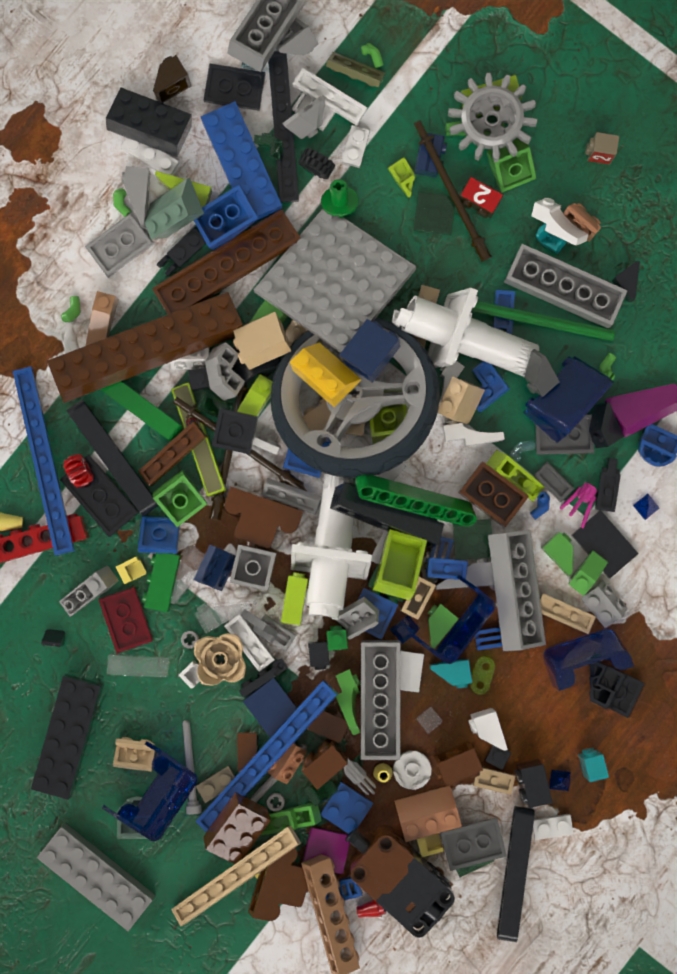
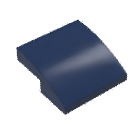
[193,545,236,591]

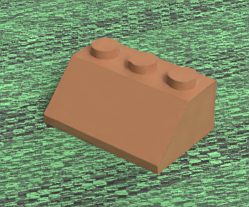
[394,785,462,842]

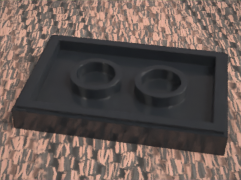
[203,63,266,111]
[571,510,639,579]

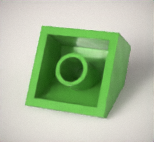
[487,138,536,193]
[153,470,207,527]

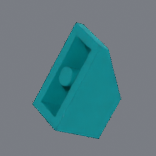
[429,659,472,688]

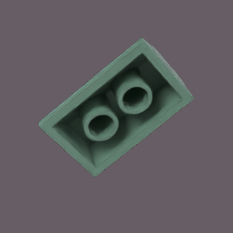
[144,178,204,240]

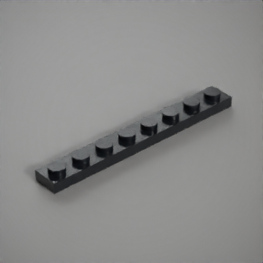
[268,51,299,203]

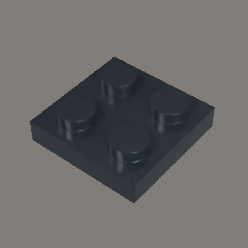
[212,408,259,455]

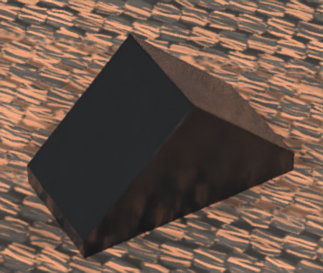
[612,261,640,302]

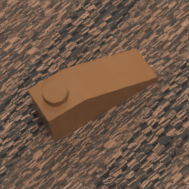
[86,291,119,346]

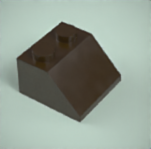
[153,55,192,103]

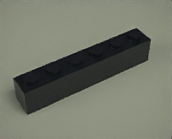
[330,482,444,548]

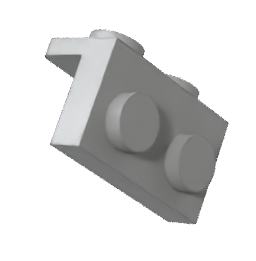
[581,580,627,628]
[336,597,379,640]

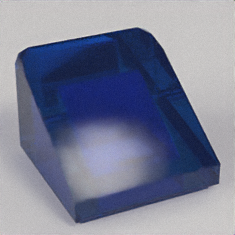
[390,615,420,644]

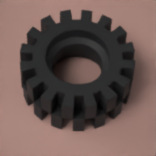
[298,148,335,180]

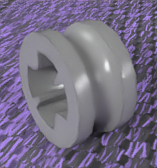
[181,631,199,648]
[267,793,285,811]

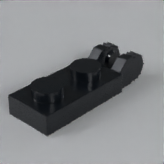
[157,228,207,277]

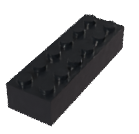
[31,674,104,800]

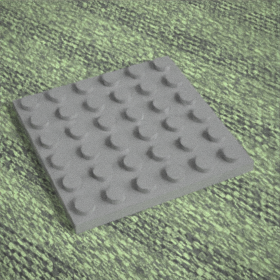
[254,209,416,353]

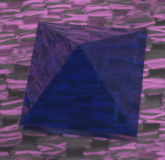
[633,493,659,520]
[549,769,571,791]

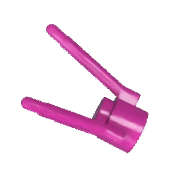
[560,483,597,528]

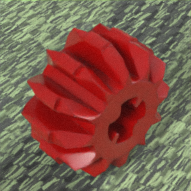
[63,454,93,487]

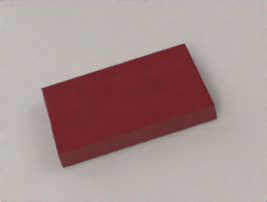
[98,587,154,654]

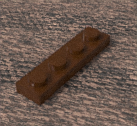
[138,421,207,486]

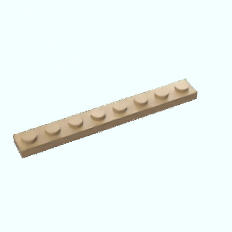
[171,826,301,926]

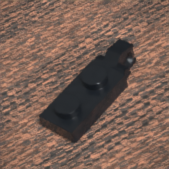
[595,458,621,512]
[239,658,288,697]

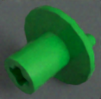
[321,179,359,218]

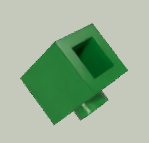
[327,625,348,651]

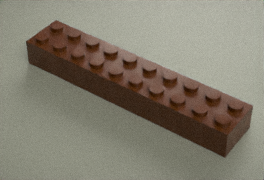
[47,292,243,403]

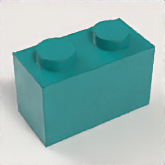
[578,748,609,782]

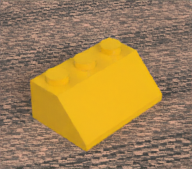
[290,342,361,407]

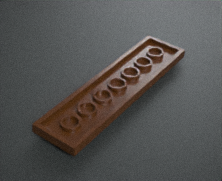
[152,209,301,314]

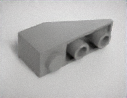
[59,566,119,617]

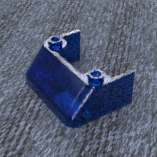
[411,575,495,664]
[102,741,197,841]

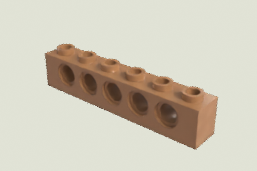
[301,854,360,974]

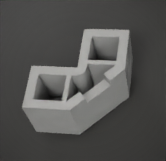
[205,343,245,401]

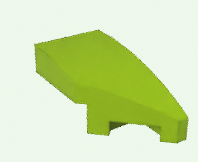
[387,157,415,197]

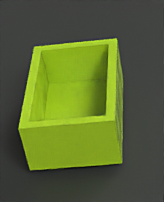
[373,529,427,601]

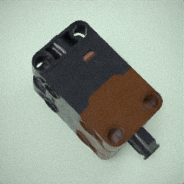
[345,825,455,938]

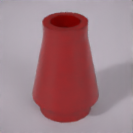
[356,899,386,918]

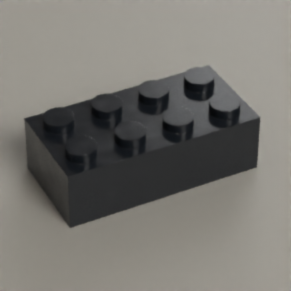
[106,87,192,157]

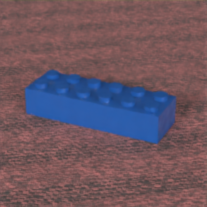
[200,102,282,224]

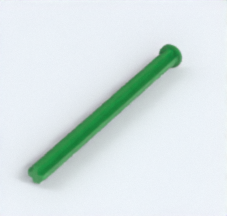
[471,301,615,341]

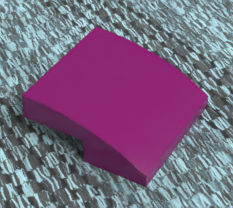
[303,827,350,874]

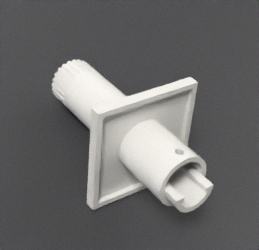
[392,288,539,377]
[291,473,372,620]

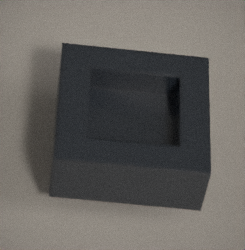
[485,745,511,770]

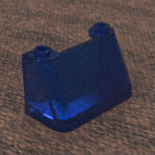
[523,356,614,443]
[543,629,634,691]

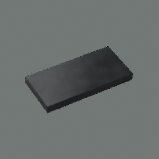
[60,455,139,537]

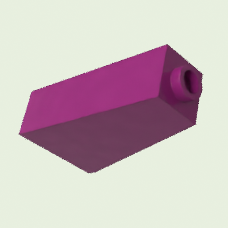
[605,384,677,438]

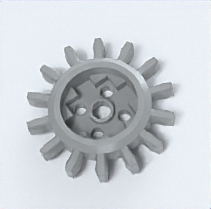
[448,73,537,162]

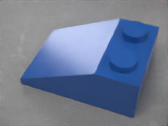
[194,185,259,250]

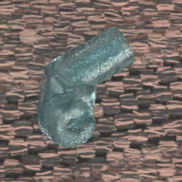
[509,440,536,462]

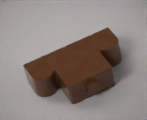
[224,486,304,548]
[248,836,309,921]

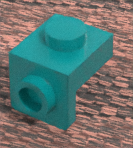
[536,223,567,254]

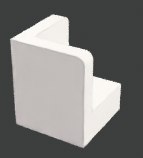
[179,660,200,689]

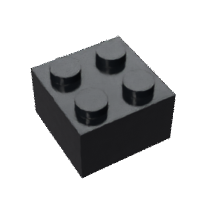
[514,759,552,808]

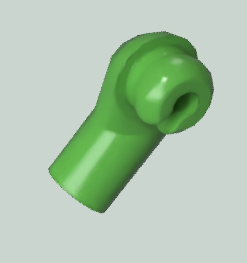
[361,43,384,68]
[113,188,132,217]
[61,296,81,323]
[599,353,616,381]

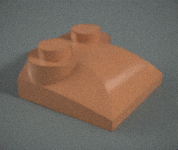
[563,203,601,242]

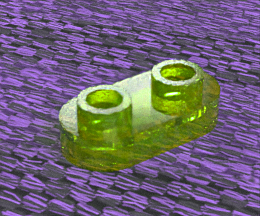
[470,656,495,695]

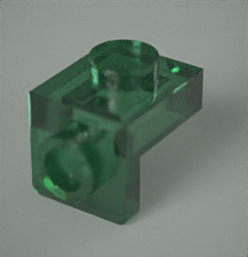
[253,133,283,160]
[304,779,338,806]

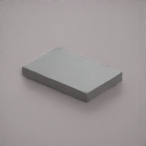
[85,213,154,278]

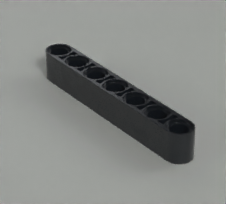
[66,399,159,517]
[497,806,535,943]

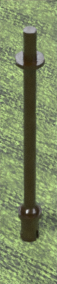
[414,120,492,262]
[209,384,250,520]
[173,397,304,489]

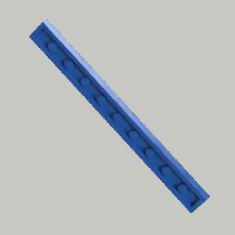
[13,367,75,556]
[196,680,338,832]

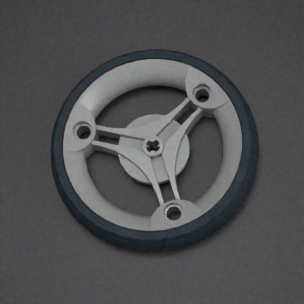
[271,318,440,478]

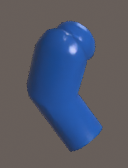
[530,492,550,520]

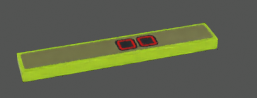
[171,382,226,497]

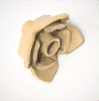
[194,633,246,686]

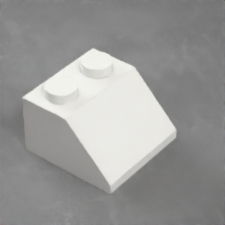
[468,708,508,751]

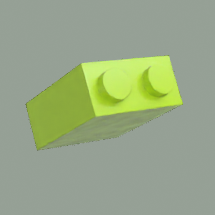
[281,572,309,625]

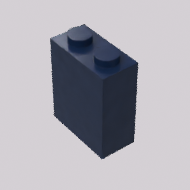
[339,319,400,383]
[243,677,298,738]

